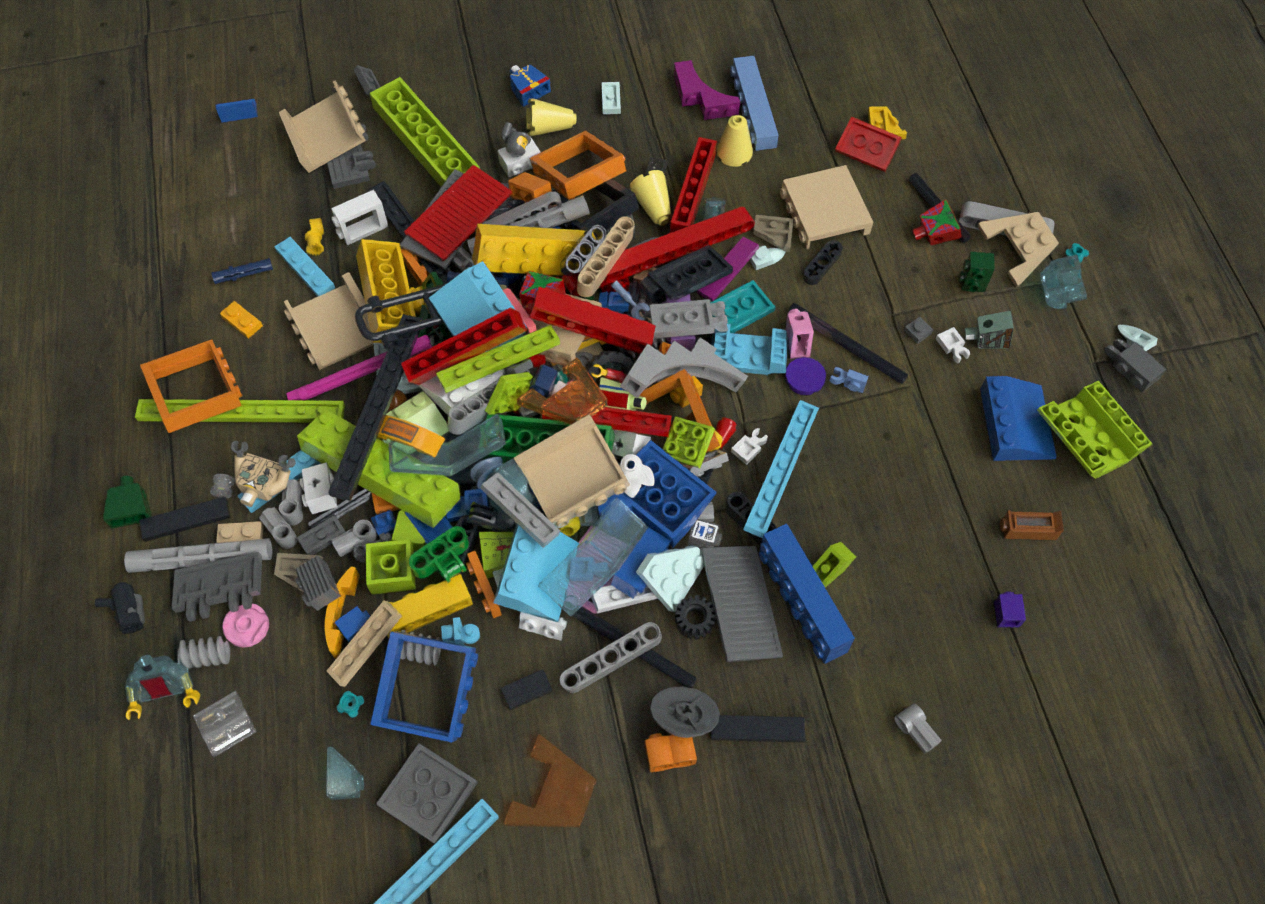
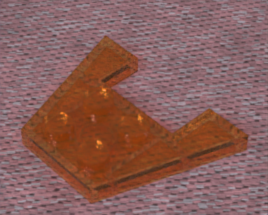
[517,357,607,425]
[503,734,597,827]

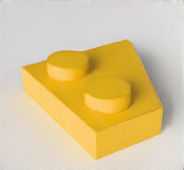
[868,107,907,139]

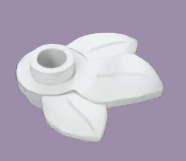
[620,454,654,498]

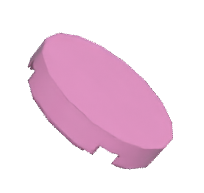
[223,604,269,648]

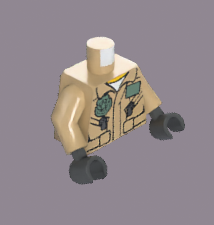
[231,441,296,507]

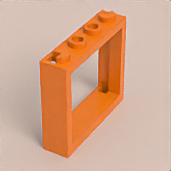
[530,131,626,200]
[140,340,242,433]
[639,369,720,464]

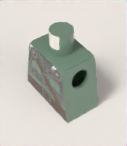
[964,311,1014,349]

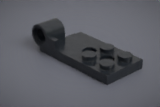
[639,245,733,303]

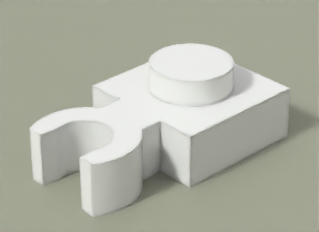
[936,327,970,363]
[731,428,768,465]

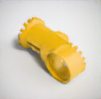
[305,218,324,256]

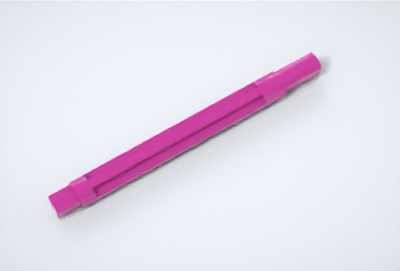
[286,335,432,401]

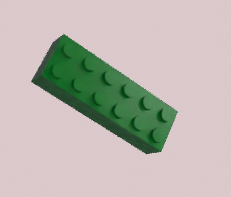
[479,414,615,465]

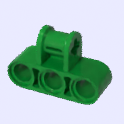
[409,526,469,583]

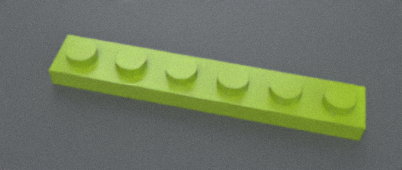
[436,325,560,393]

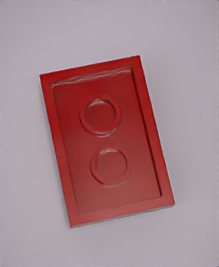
[835,117,902,172]

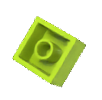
[366,539,416,594]

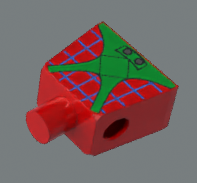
[912,199,961,245]
[520,271,566,315]

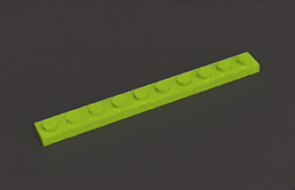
[135,399,345,423]

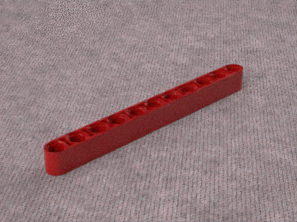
[562,207,755,296]

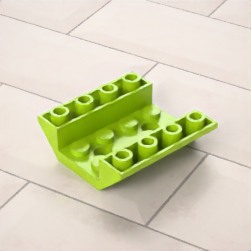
[1037,381,1152,479]

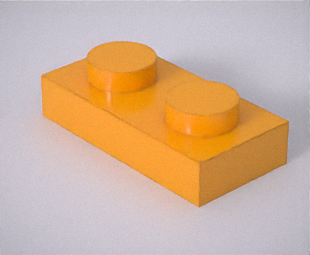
[220,301,263,339]

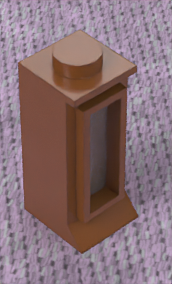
[1000,510,1064,540]

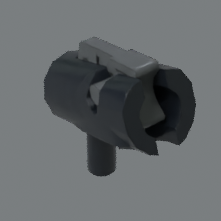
[95,582,145,634]

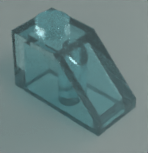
[703,197,725,220]
[326,747,364,800]

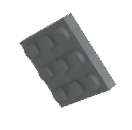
[376,743,478,844]

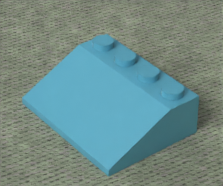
[429,261,527,353]
[493,524,579,622]

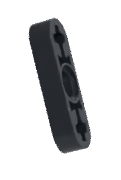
[803,240,843,285]

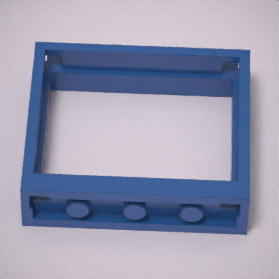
[371,631,478,742]

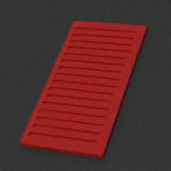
[404,165,512,261]

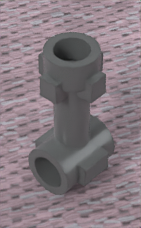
[353,532,392,563]

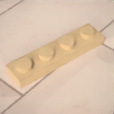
[327,600,402,687]

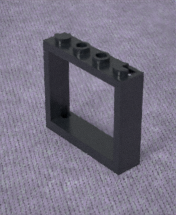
[549,167,639,237]

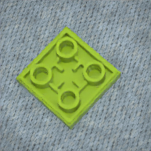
[485,372,533,415]
[663,417,715,469]

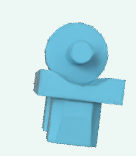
[441,617,480,645]

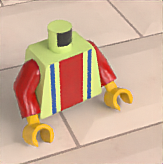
[591,364,647,411]

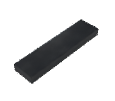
[140,496,231,542]
[711,715,805,742]

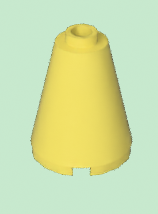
[526,98,576,136]
[717,115,753,167]
[630,170,672,226]

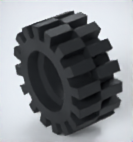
[675,595,716,639]

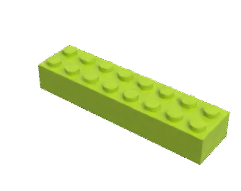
[369,77,480,187]
[297,409,460,528]

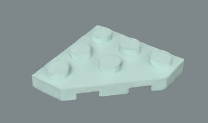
[636,545,704,613]

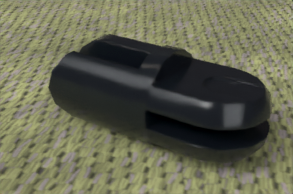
[467,502,515,532]

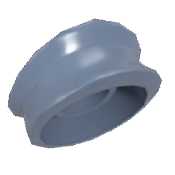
[471,457,507,489]

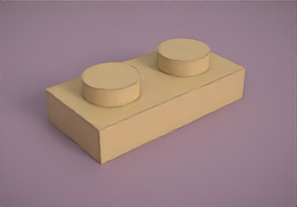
[216,521,264,543]

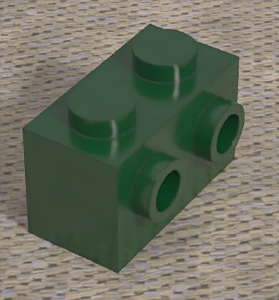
[958,251,995,292]

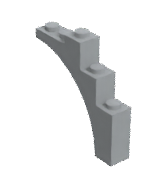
[620,338,748,398]

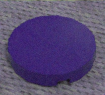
[785,357,826,395]

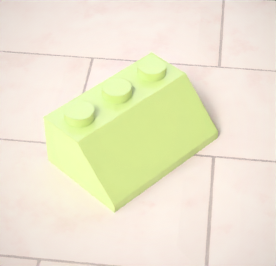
[377,391,449,456]

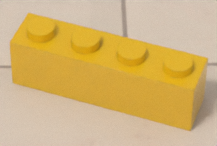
[387,574,473,638]

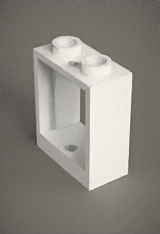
[331,190,388,245]

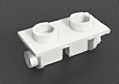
[519,612,567,641]

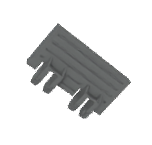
[327,124,375,189]
[172,552,262,622]

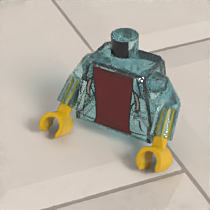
[125,655,200,720]

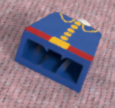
[510,65,551,107]

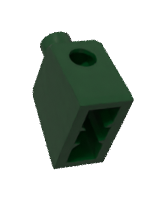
[103,476,152,529]

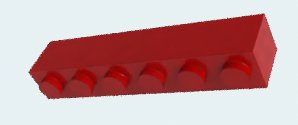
[670,137,717,233]
[529,287,656,354]
[401,307,527,385]

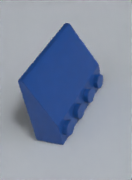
[980,376,1056,461]
[619,440,716,548]

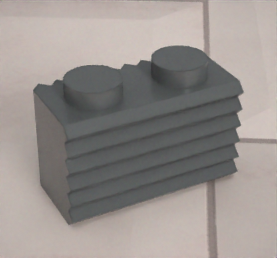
[295,556,341,611]

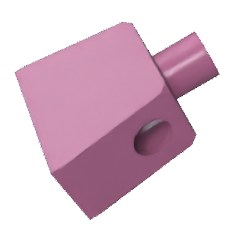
[785,309,814,359]

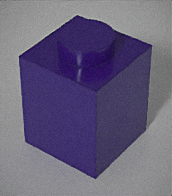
[994,592,1026,627]

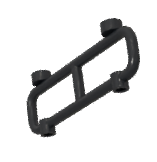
[355,279,500,349]

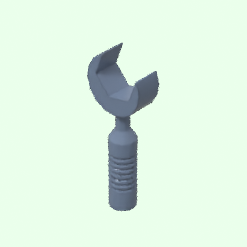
[611,280,650,320]

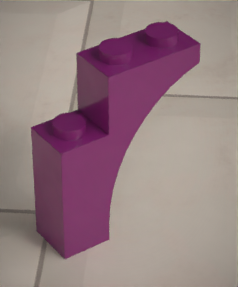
[674,60,740,120]

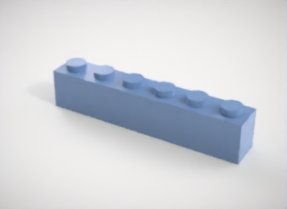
[730,56,779,151]

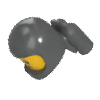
[501,122,531,157]

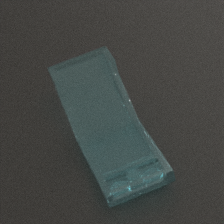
[389,414,506,476]
[538,497,648,617]

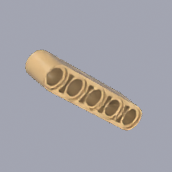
[577,217,634,297]

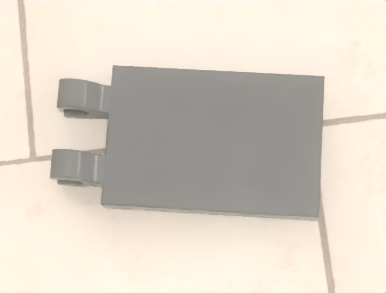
[650,299,728,339]

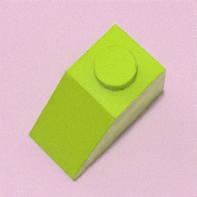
[812,542,856,587]

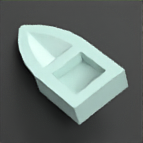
[750,246,786,270]
[1118,325,1158,351]

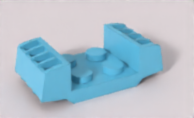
[711,324,788,375]

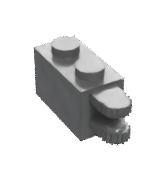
[1104,339,1166,392]

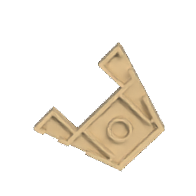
[977,212,1059,288]

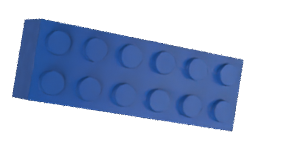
[759,524,855,664]

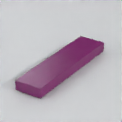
[697,237,759,302]

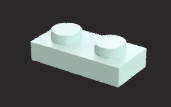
[602,82,621,114]

